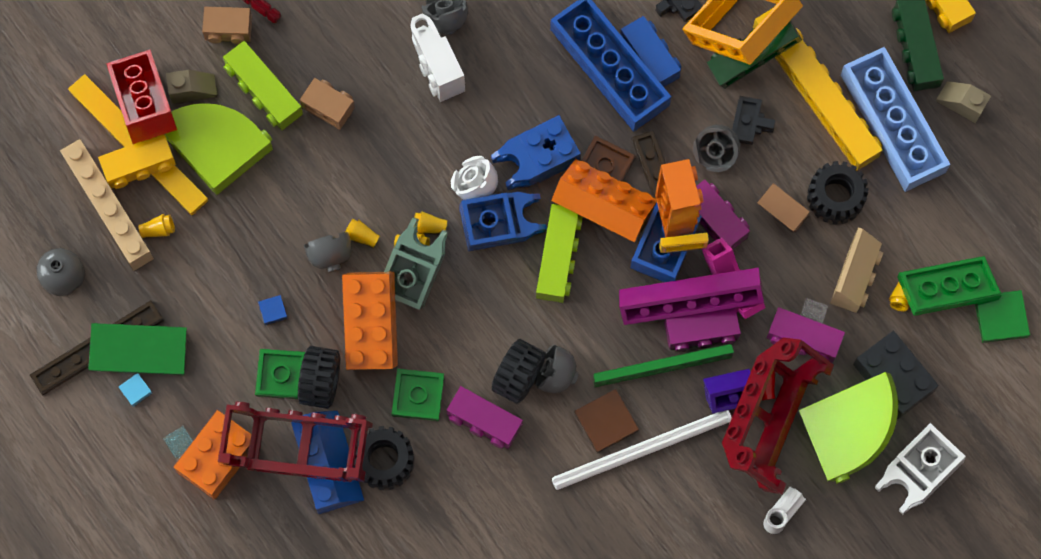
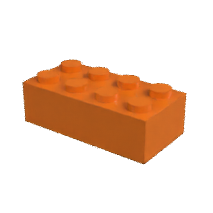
[551,159,657,242]
[655,159,703,237]
[342,272,398,370]

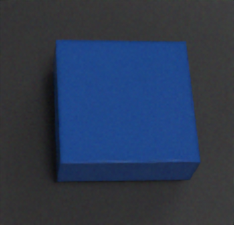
[258,295,288,325]

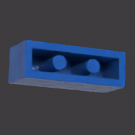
[620,16,682,87]

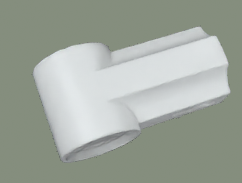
[763,487,806,534]

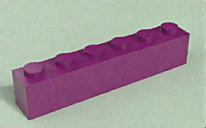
[619,267,764,325]

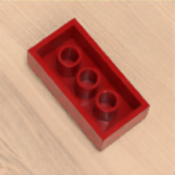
[106,50,177,144]

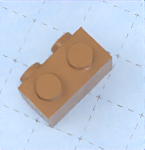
[202,7,252,44]
[300,78,355,130]

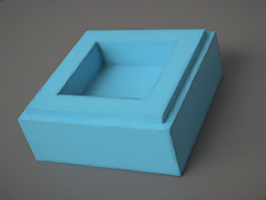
[119,373,152,407]

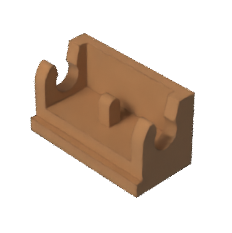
[757,183,810,232]

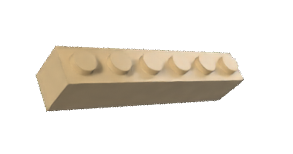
[60,139,154,271]

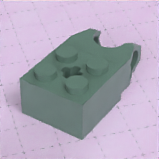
[384,218,448,310]

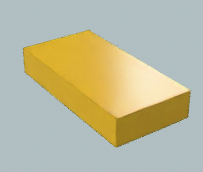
[659,232,709,253]

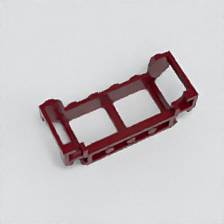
[722,337,834,495]
[218,401,373,482]

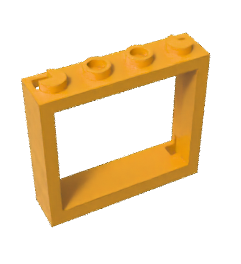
[682,0,803,65]

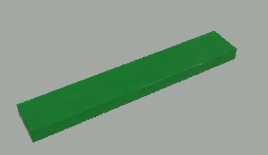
[593,344,734,388]

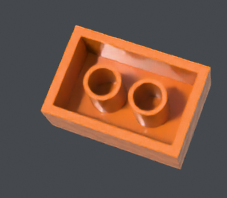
[174,410,251,500]

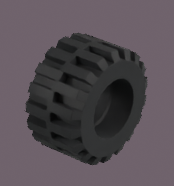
[807,161,869,225]
[492,339,545,404]
[298,346,341,409]
[354,426,414,490]

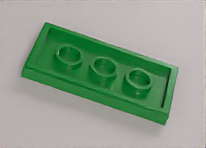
[897,256,1002,316]
[89,323,187,375]

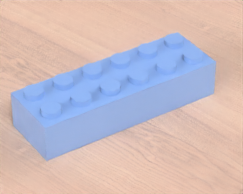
[841,47,950,192]

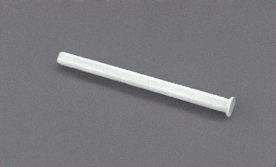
[552,410,732,490]

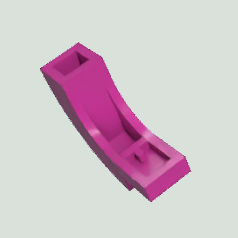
[702,237,765,319]

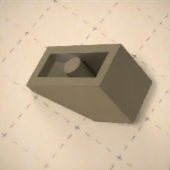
[166,70,218,104]
[936,81,991,123]

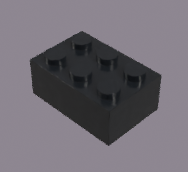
[853,330,939,419]

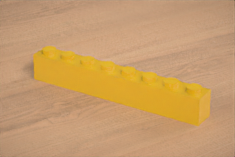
[753,8,882,171]

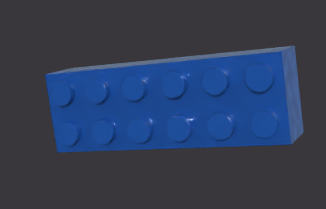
[550,0,671,132]

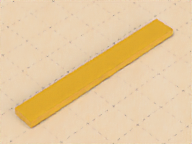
[68,74,209,216]

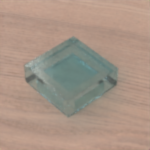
[163,426,193,459]

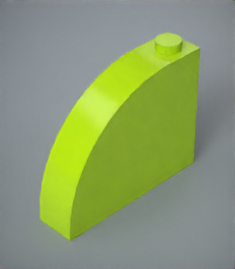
[165,104,273,196]
[799,372,898,484]

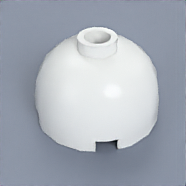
[451,156,498,200]

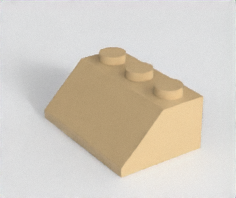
[830,227,883,313]

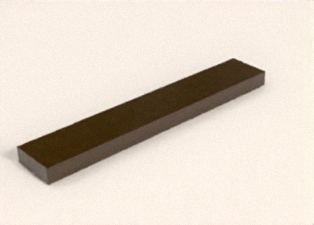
[30,300,164,396]

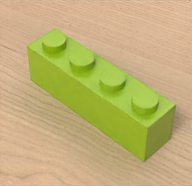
[223,41,303,130]
[536,204,583,303]

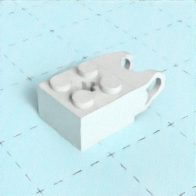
[411,13,465,102]
[875,423,966,515]

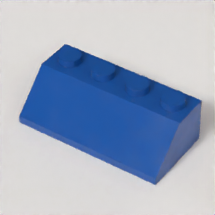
[291,410,364,515]

